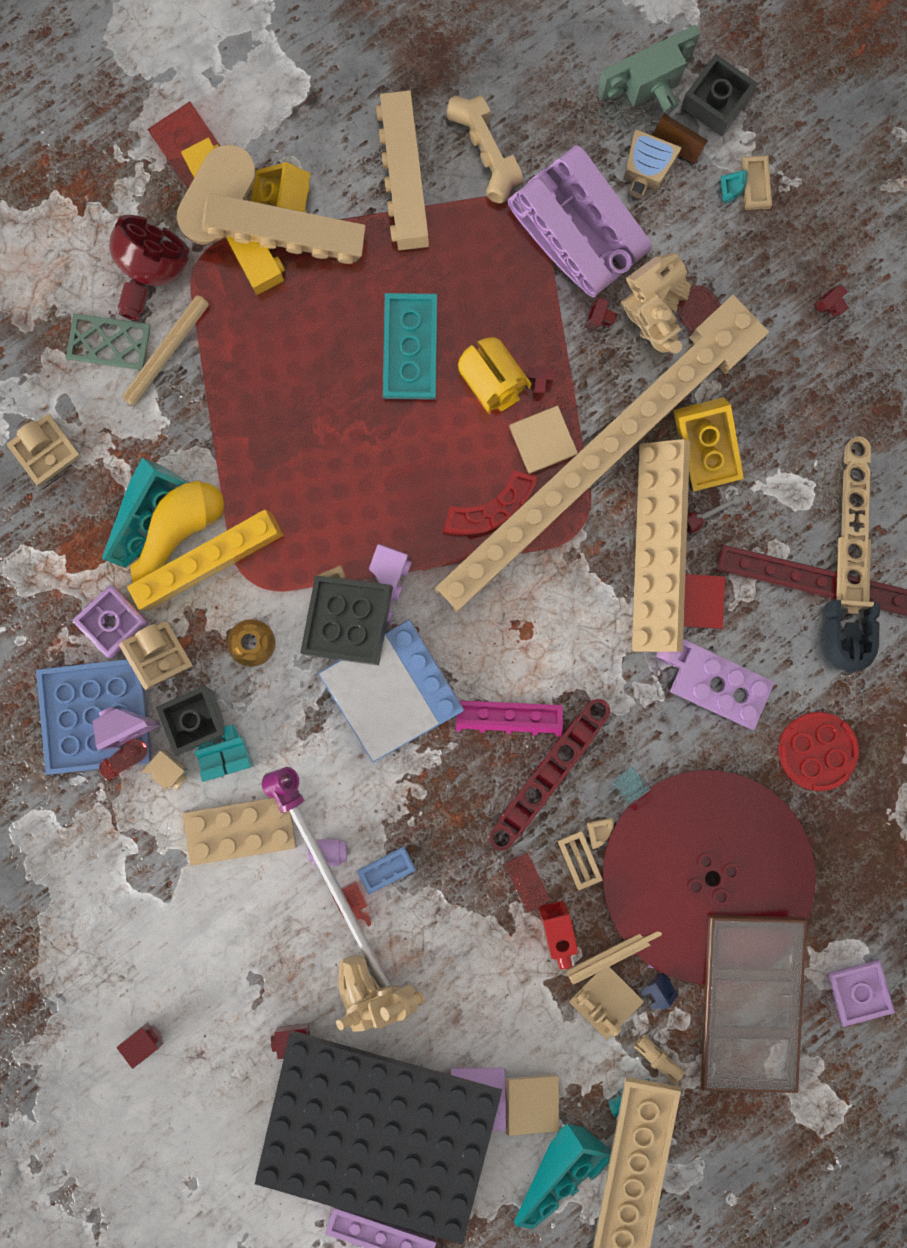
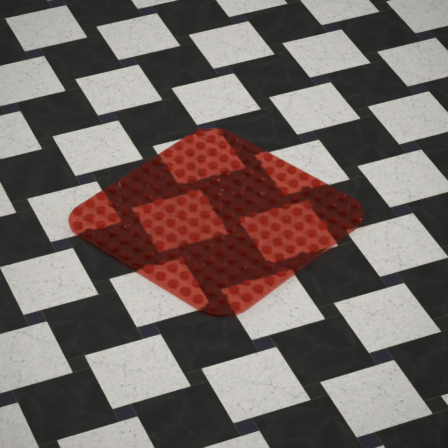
[190,196,592,592]

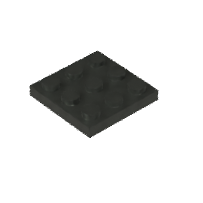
[300,575,393,666]

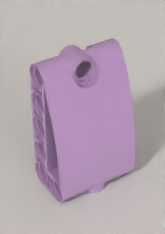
[508,145,652,297]

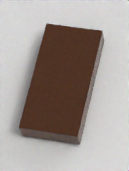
[652,113,708,164]

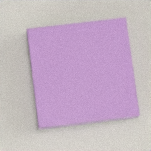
[827,959,895,1027]

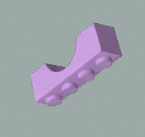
[369,544,412,626]

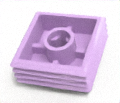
[73,585,149,658]

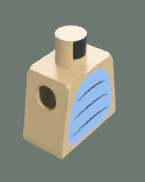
[624,129,681,199]

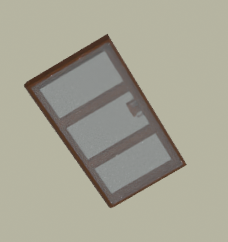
[700,915,807,1093]

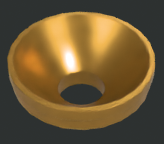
[227,619,276,667]

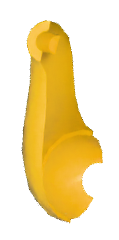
[130,480,224,583]

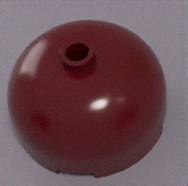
[109,215,190,286]

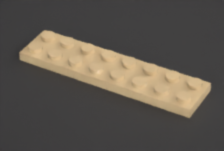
[632,439,690,652]
[593,1077,681,1248]

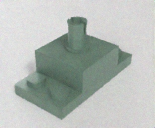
[597,24,700,113]

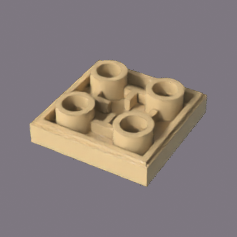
[509,406,578,474]
[505,1074,559,1136]

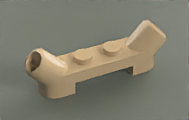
[446,95,524,203]

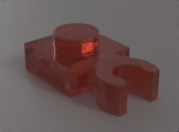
[331,881,371,927]

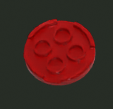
[778,712,859,791]

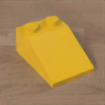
[673,397,744,492]

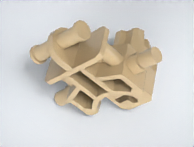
[621,253,686,353]
[336,955,425,1032]

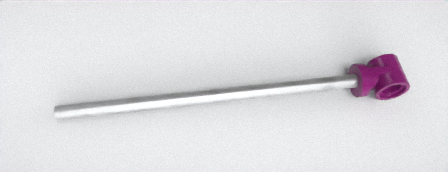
[262,767,391,988]

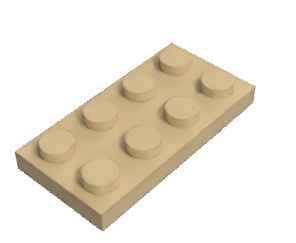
[183,798,297,866]

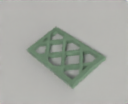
[65,313,151,370]

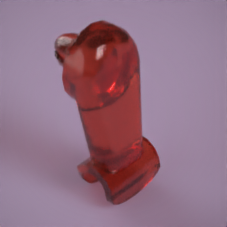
[99,739,147,781]

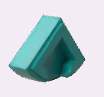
[720,170,748,203]

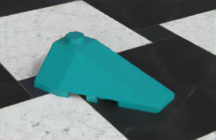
[102,458,189,568]
[514,1124,611,1229]

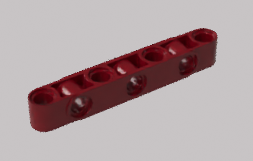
[489,699,610,851]

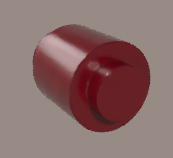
[118,279,149,321]

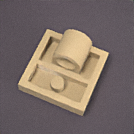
[6,413,81,487]
[119,621,193,691]

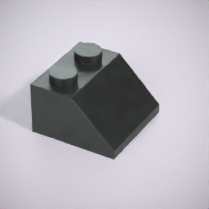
[156,685,225,756]

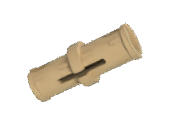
[633,1034,685,1085]

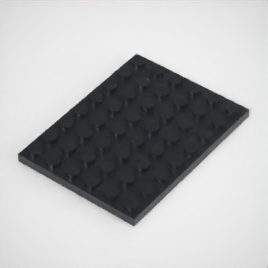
[255,1031,502,1245]

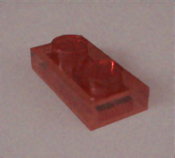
[504,852,551,913]

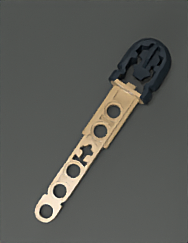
[825,437,880,672]

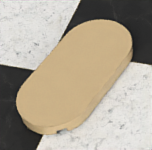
[177,145,256,245]

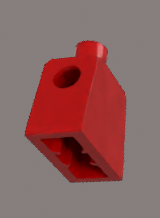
[538,900,578,969]

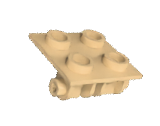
[569,967,644,1040]

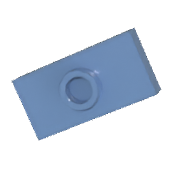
[357,846,416,895]

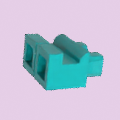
[194,724,254,782]

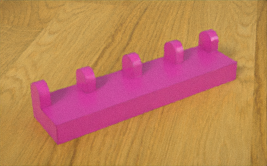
[456,700,563,736]

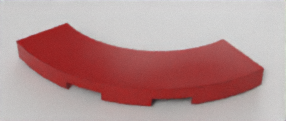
[443,470,538,535]

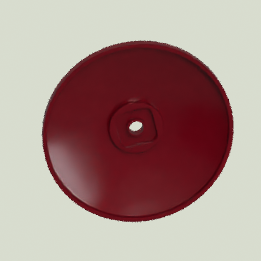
[602,770,816,984]

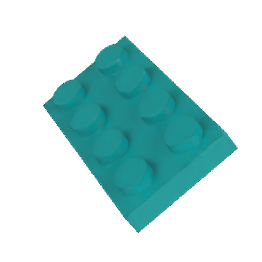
[383,293,437,399]

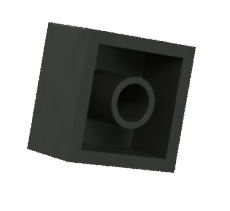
[681,54,758,136]

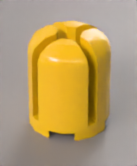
[458,337,532,415]

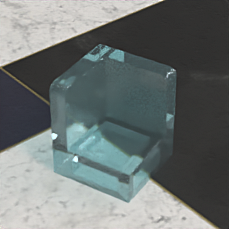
[611,767,651,805]

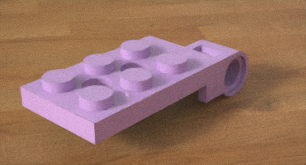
[655,639,775,730]

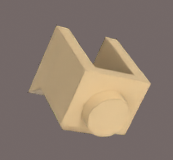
[141,750,189,790]

